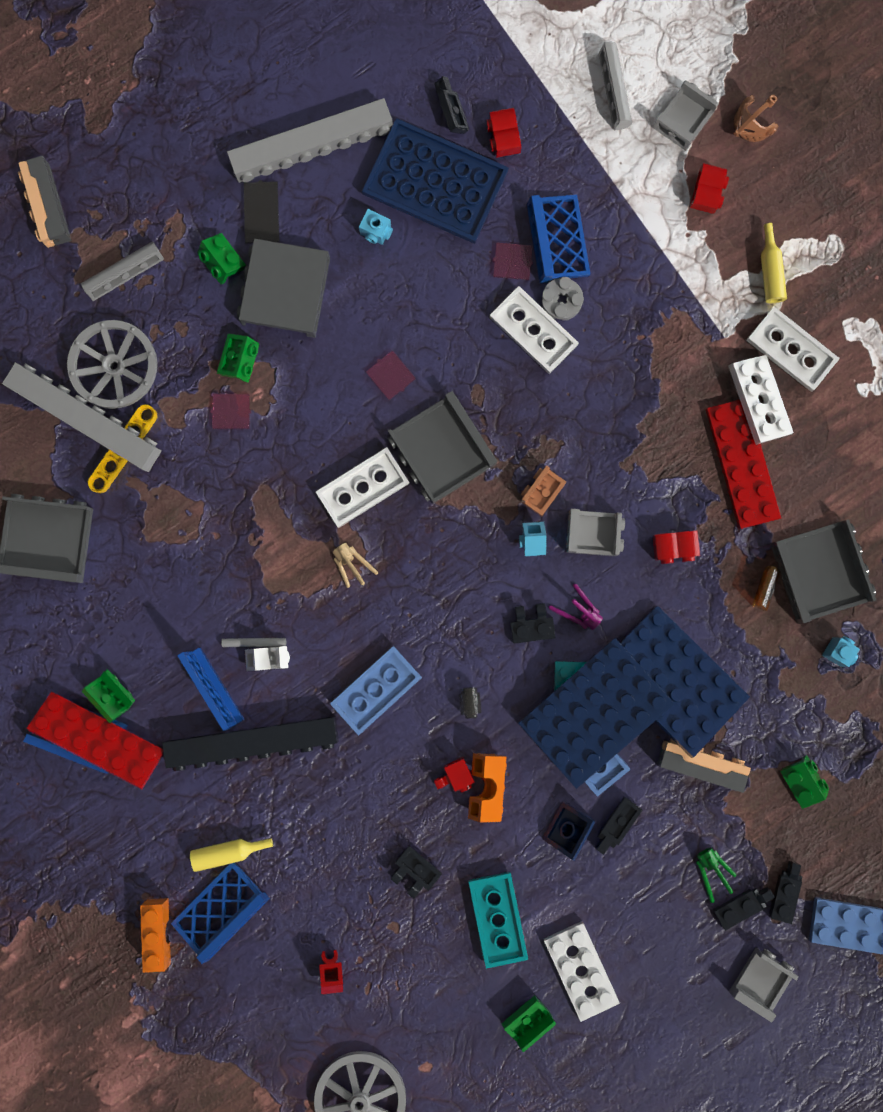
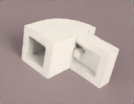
[245,646,290,671]

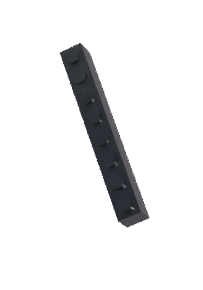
[162,716,339,771]

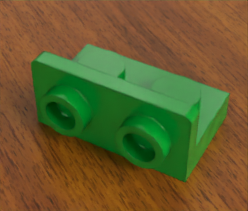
[217,334,259,382]

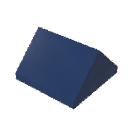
[543,801,595,861]

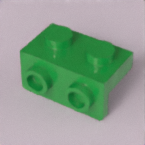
[197,233,246,285]
[81,669,135,723]
[780,755,829,809]
[501,995,556,1052]

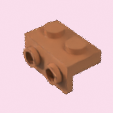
[521,466,566,517]

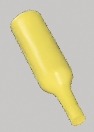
[761,223,787,304]
[190,838,273,872]

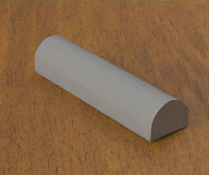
[598,41,632,131]
[81,241,164,301]

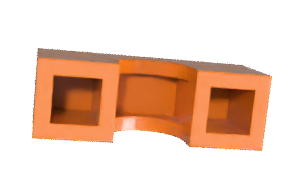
[468,753,507,822]
[140,898,171,973]

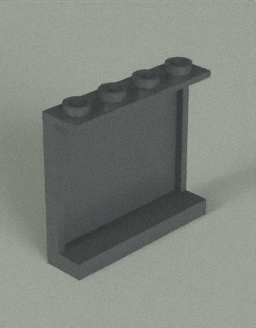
[237,239,330,338]
[387,391,498,504]
[0,494,93,583]
[770,519,876,624]

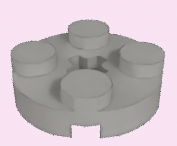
[542,277,584,320]

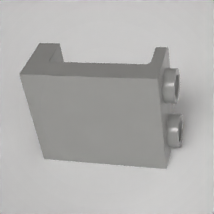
[653,80,719,151]
[566,509,625,556]
[729,948,798,1023]

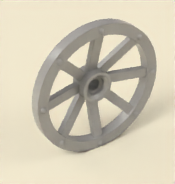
[67,320,157,409]
[314,1051,406,1112]

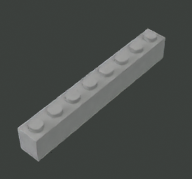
[227,98,393,183]
[2,362,161,472]

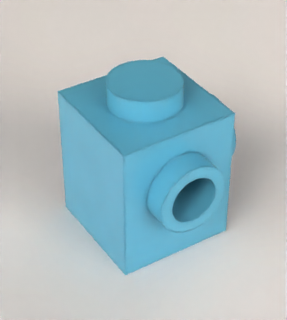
[359,209,393,245]
[519,522,546,556]
[822,636,860,667]

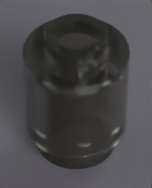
[459,687,482,719]

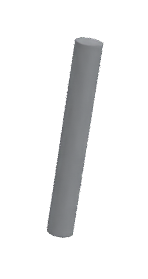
[222,638,286,647]

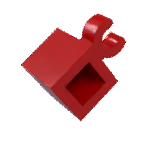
[434,757,475,792]
[319,950,343,994]

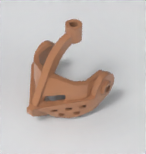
[734,95,779,142]

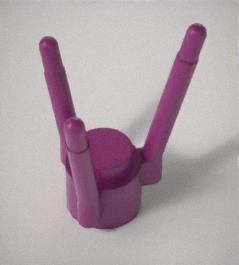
[548,584,603,630]

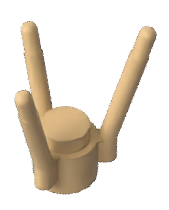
[333,543,378,588]

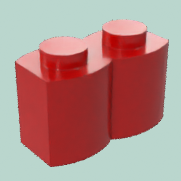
[486,108,521,157]
[690,163,729,214]
[653,530,700,564]

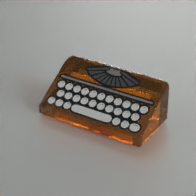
[752,566,780,611]

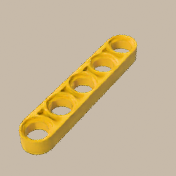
[88,405,157,493]

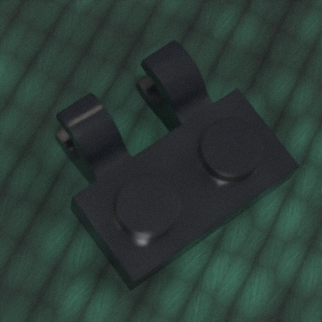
[510,603,556,644]
[391,845,442,899]

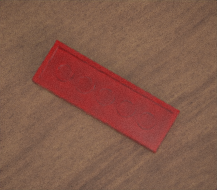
[706,400,781,530]
[27,691,164,790]

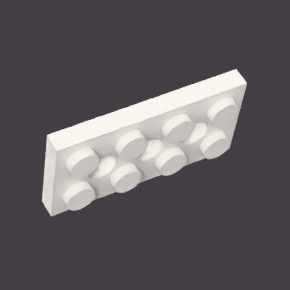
[489,286,579,374]
[746,307,840,392]
[729,355,793,445]
[316,447,410,528]
[544,921,620,1022]

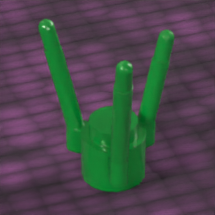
[696,847,736,903]

